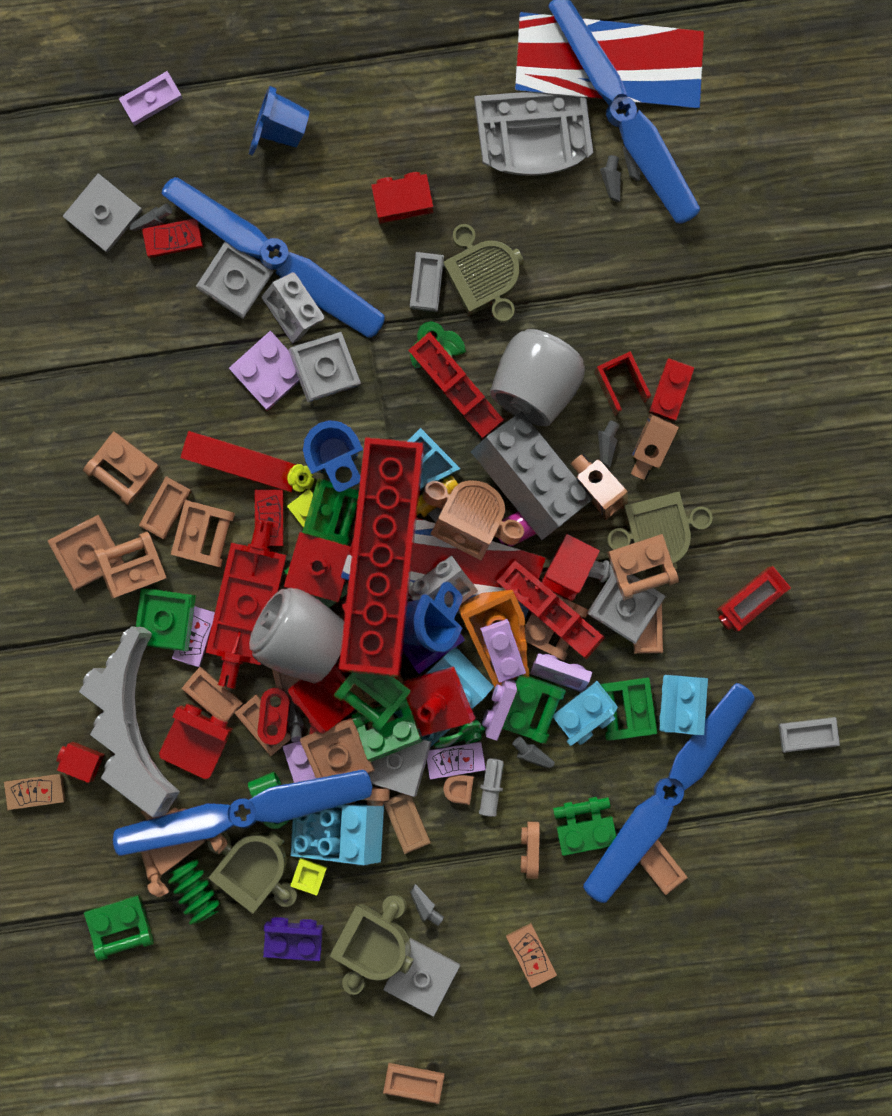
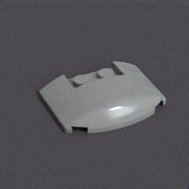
[474,92,593,176]

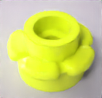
[287,464,314,492]

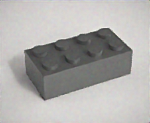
[471,411,593,540]

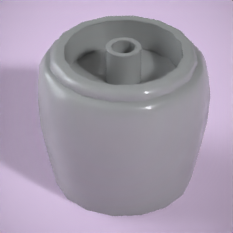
[490,329,585,427]
[249,588,344,684]

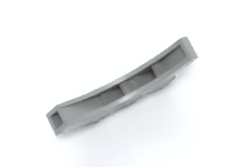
[79,626,180,817]

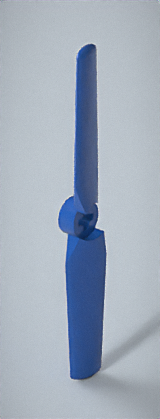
[549,0,700,223]
[162,177,385,338]
[583,683,755,903]
[113,770,372,856]

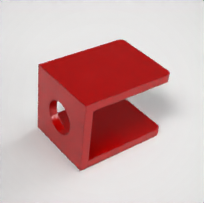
[594,351,651,415]
[542,534,600,601]

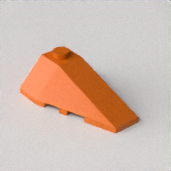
[459,590,529,687]

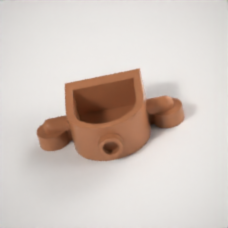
[422,481,524,560]

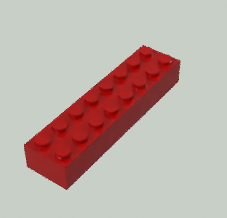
[339,437,424,677]

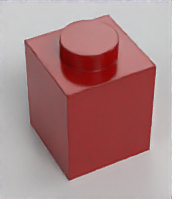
[56,742,105,783]

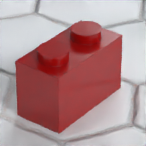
[371,172,433,224]

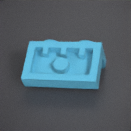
[660,675,708,735]
[553,681,618,746]

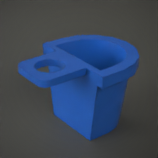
[248,86,309,156]
[303,421,363,492]
[403,582,463,652]

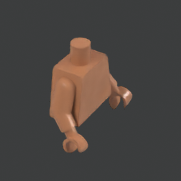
[141,807,227,897]

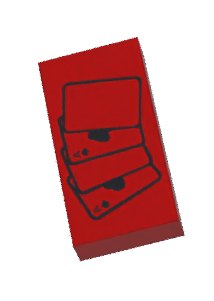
[142,219,203,258]
[255,490,284,546]

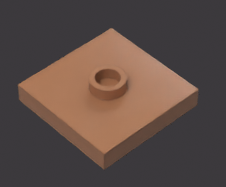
[48,514,125,591]
[300,718,375,778]

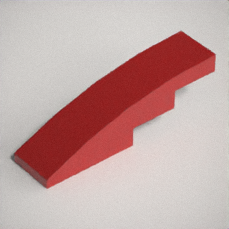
[408,332,504,439]
[180,431,296,493]
[497,561,605,659]

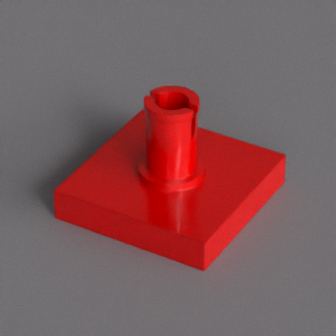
[284,532,350,602]
[402,666,475,736]

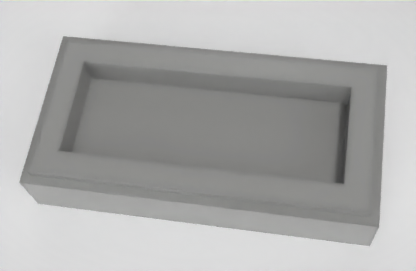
[410,252,444,312]
[779,717,840,752]

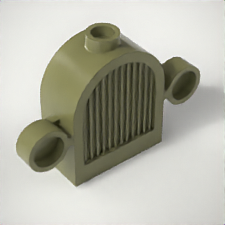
[443,224,524,323]
[607,492,713,572]
[208,831,298,914]
[330,895,414,995]

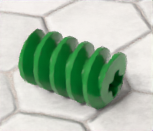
[168,859,219,925]

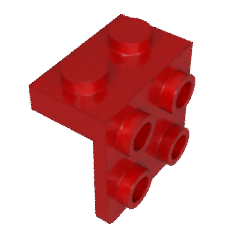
[288,659,355,734]
[159,704,233,779]

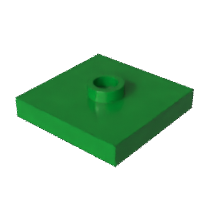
[136,588,196,651]

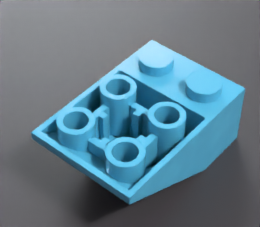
[394,647,494,747]
[291,802,384,865]

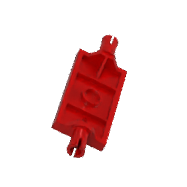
[206,519,287,689]

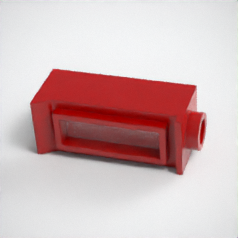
[717,566,791,631]

